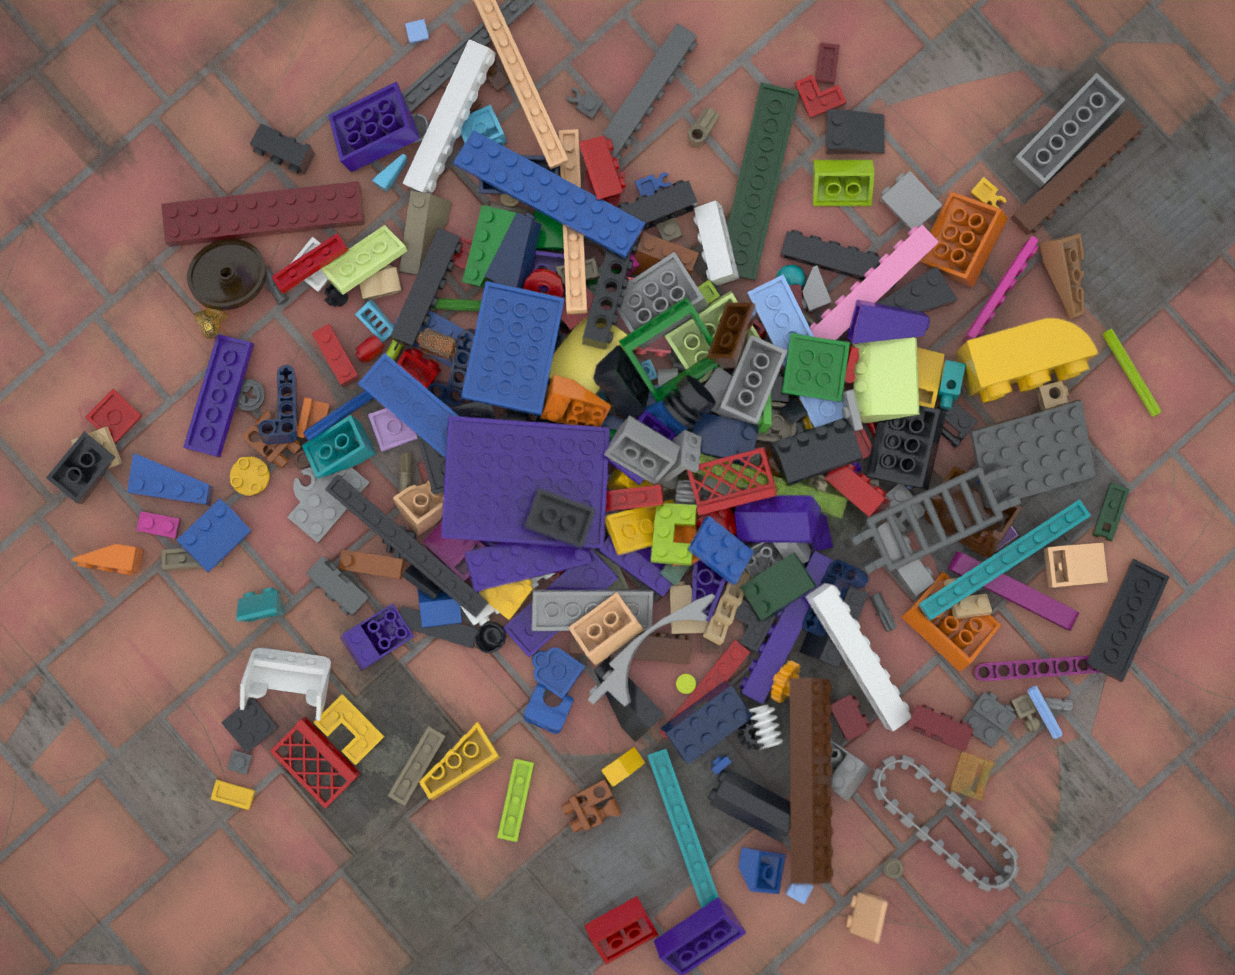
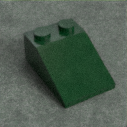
[740,552,816,621]

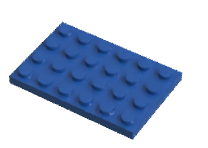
[461,281,565,415]

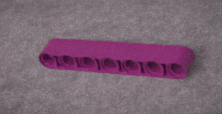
[948,551,1079,631]
[972,655,1102,681]

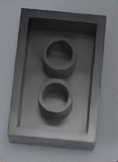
[522,488,596,549]

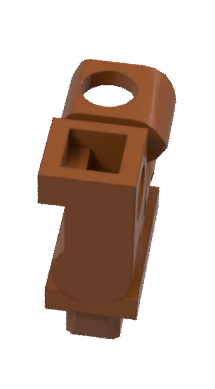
[241,410,302,468]
[561,778,622,832]

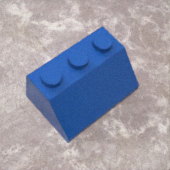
[177,499,252,573]

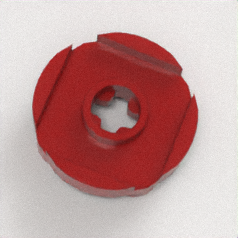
[524,269,564,298]

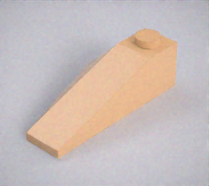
[393,480,444,536]

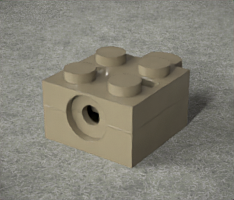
[743,402,797,444]

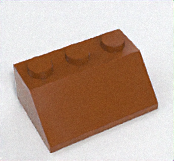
[631,232,699,276]

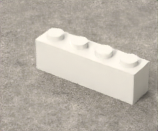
[693,201,739,286]

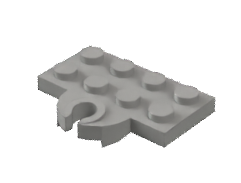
[287,467,370,543]

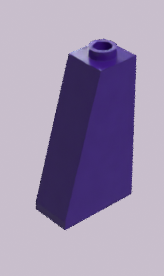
[847,300,930,343]

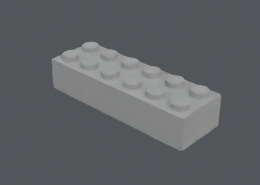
[1012,73,1125,189]

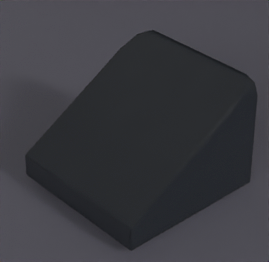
[779,398,808,426]

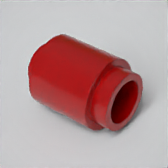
[355,335,385,363]

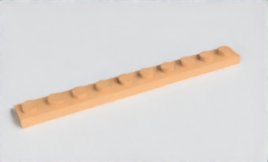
[473,0,568,169]
[559,129,587,314]

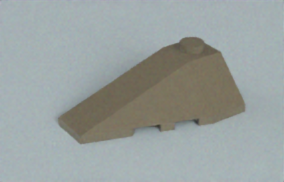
[399,191,452,275]

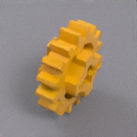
[771,660,801,704]

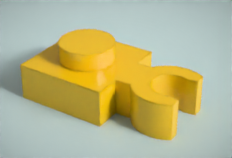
[970,177,1007,208]

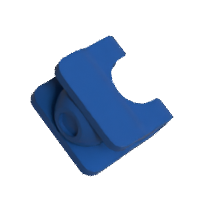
[524,683,574,734]

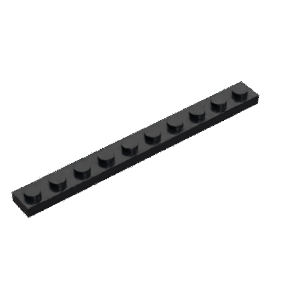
[325,474,489,618]

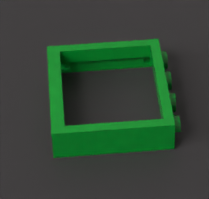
[619,297,718,402]

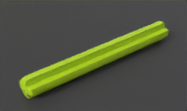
[1103,329,1161,417]

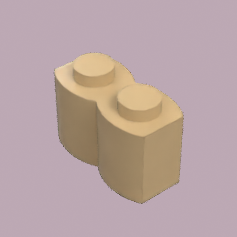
[359,265,403,301]

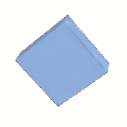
[405,19,429,44]

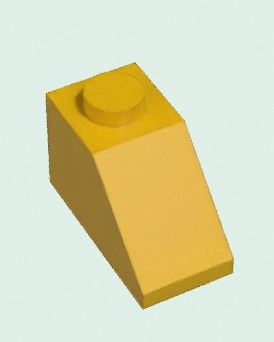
[601,747,645,787]

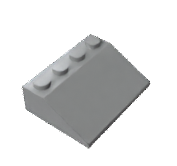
[617,252,709,349]

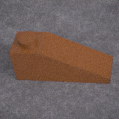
[338,550,405,579]

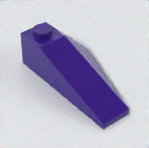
[692,560,726,622]

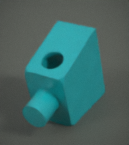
[937,360,966,410]

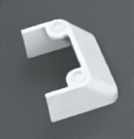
[240,648,331,721]

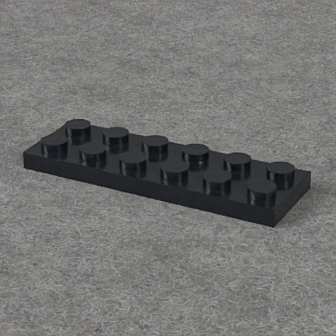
[1085,559,1169,682]

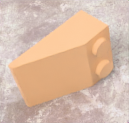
[846,891,887,943]

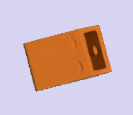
[541,375,611,427]
[72,544,144,576]

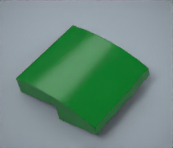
[534,211,564,252]

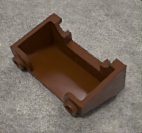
[924,466,1022,558]

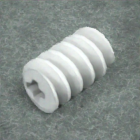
[749,704,783,749]

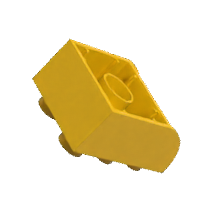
[955,318,1098,403]

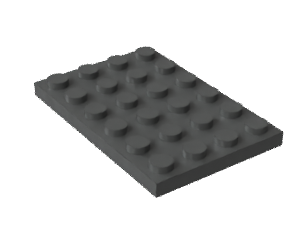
[969,399,1096,508]

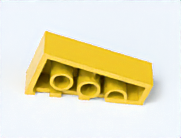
[419,722,501,801]

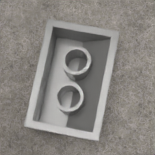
[604,416,680,485]

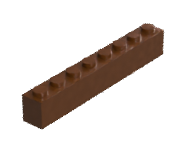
[1011,109,1144,235]

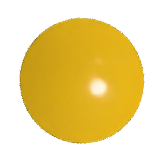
[230,457,270,496]

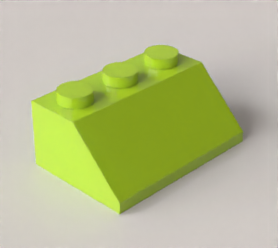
[812,160,875,206]

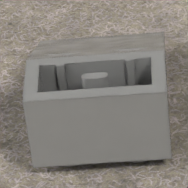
[745,542,811,578]
[830,739,871,802]

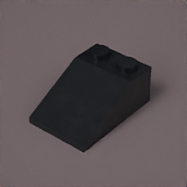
[825,110,885,154]
[46,432,115,504]

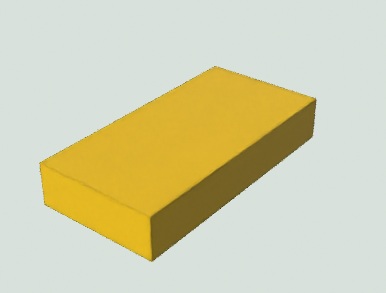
[211,779,256,810]

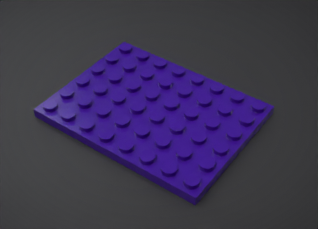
[441,416,610,549]

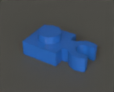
[635,172,672,197]

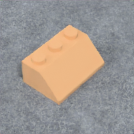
[568,592,644,665]

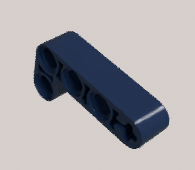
[427,328,475,406]
[258,365,298,444]
[803,559,869,637]

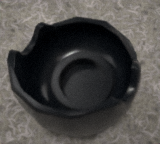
[474,622,506,654]

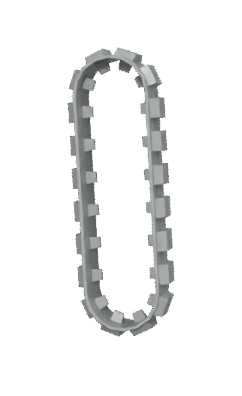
[871,755,1020,892]

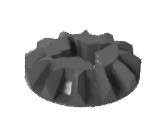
[236,379,265,411]

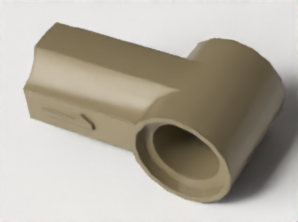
[688,107,720,148]

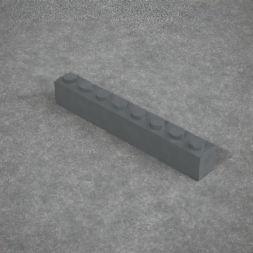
[601,23,698,161]

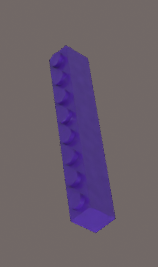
[739,551,833,704]

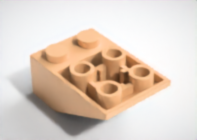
[1044,543,1108,588]

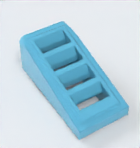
[372,154,408,192]
[355,299,394,343]

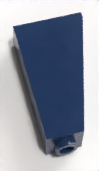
[485,212,542,289]

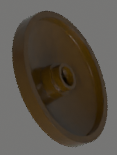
[187,239,267,311]

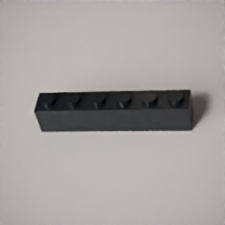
[391,227,463,348]
[780,230,896,289]

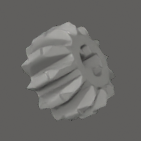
[675,479,697,505]

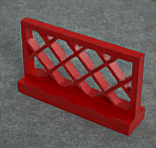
[687,447,778,515]
[270,716,361,809]

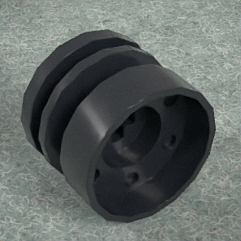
[662,374,716,428]

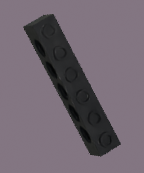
[582,242,639,350]

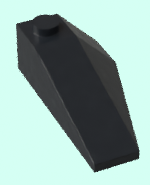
[594,656,664,742]

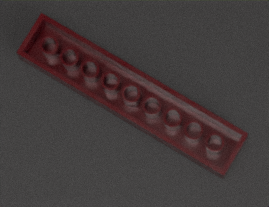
[161,181,365,247]

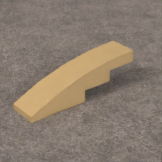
[703,569,750,646]

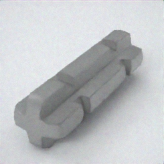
[1044,697,1073,711]

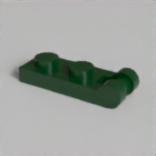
[1092,483,1130,542]

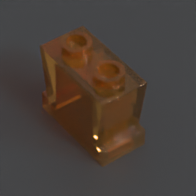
[417,328,457,363]

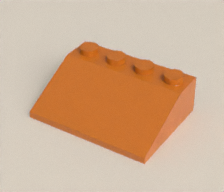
[919,192,1008,287]
[901,571,1002,672]

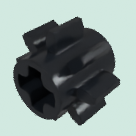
[324,283,349,307]

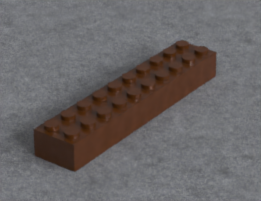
[790,678,833,885]

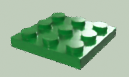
[781,333,850,403]

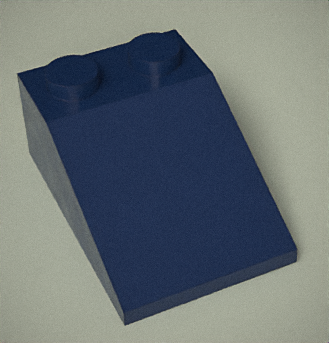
[692,412,758,468]

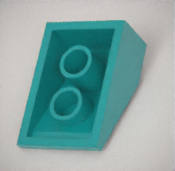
[302,415,376,479]
[236,587,285,623]

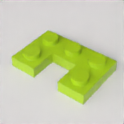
[651,503,697,566]

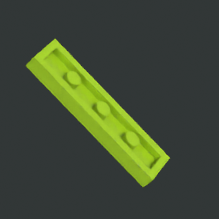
[497,759,534,842]

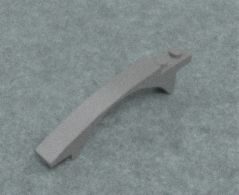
[588,594,716,706]

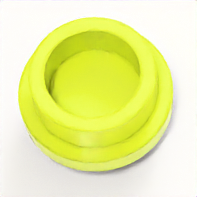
[676,674,696,694]

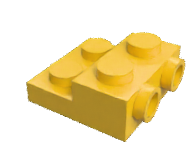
[479,579,534,620]

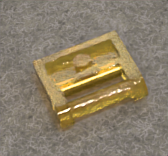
[949,752,995,801]

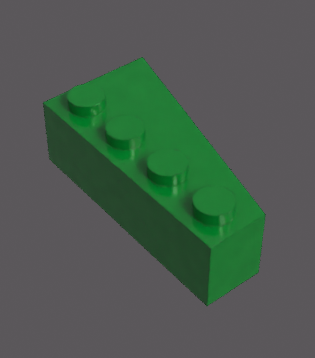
[462,205,516,288]

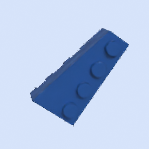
[127,453,213,506]

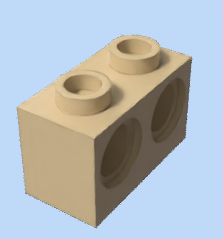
[1036,381,1069,410]

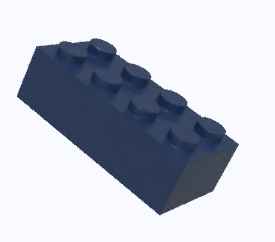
[661,681,752,765]

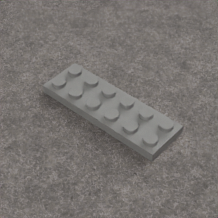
[531,590,653,631]

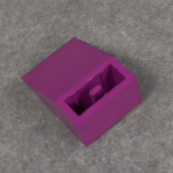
[422,521,486,582]

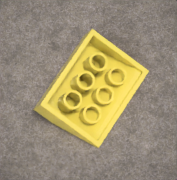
[549,315,634,396]

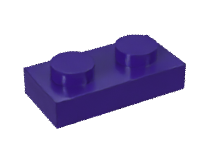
[812,508,833,551]

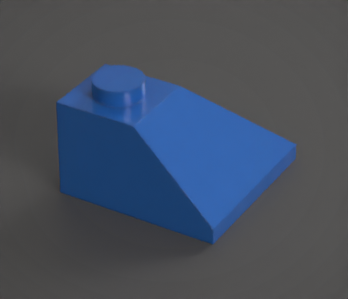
[738,847,786,894]

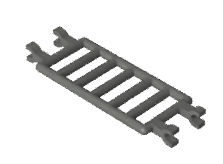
[849,465,1021,574]

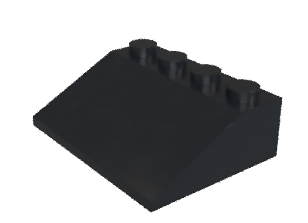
[866,406,946,490]

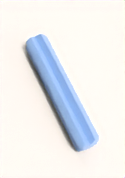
[1027,686,1063,739]

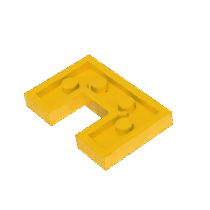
[313,694,385,765]

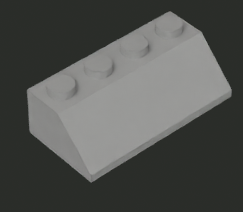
[716,335,787,424]

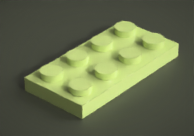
[321,225,407,295]

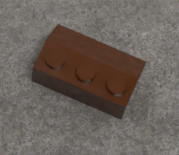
[707,302,756,368]

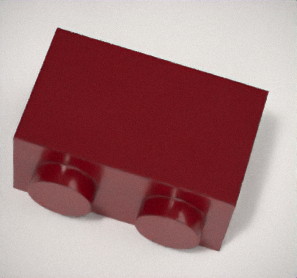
[830,694,870,741]

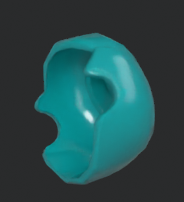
[776,265,806,289]

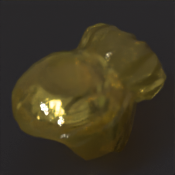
[193,307,227,339]

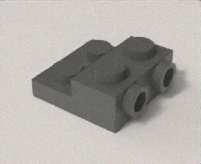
[962,691,1016,748]

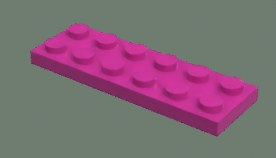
[962,236,1038,342]

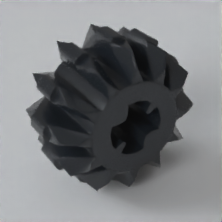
[737,719,764,751]

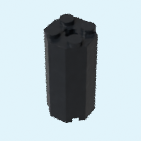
[708,768,791,843]

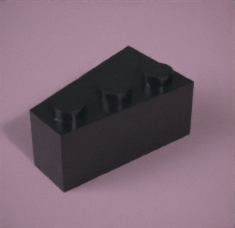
[250,123,315,175]

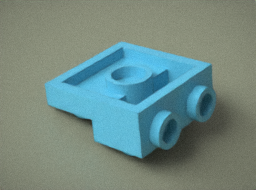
[461,105,507,146]

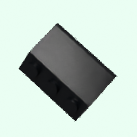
[593,345,649,420]

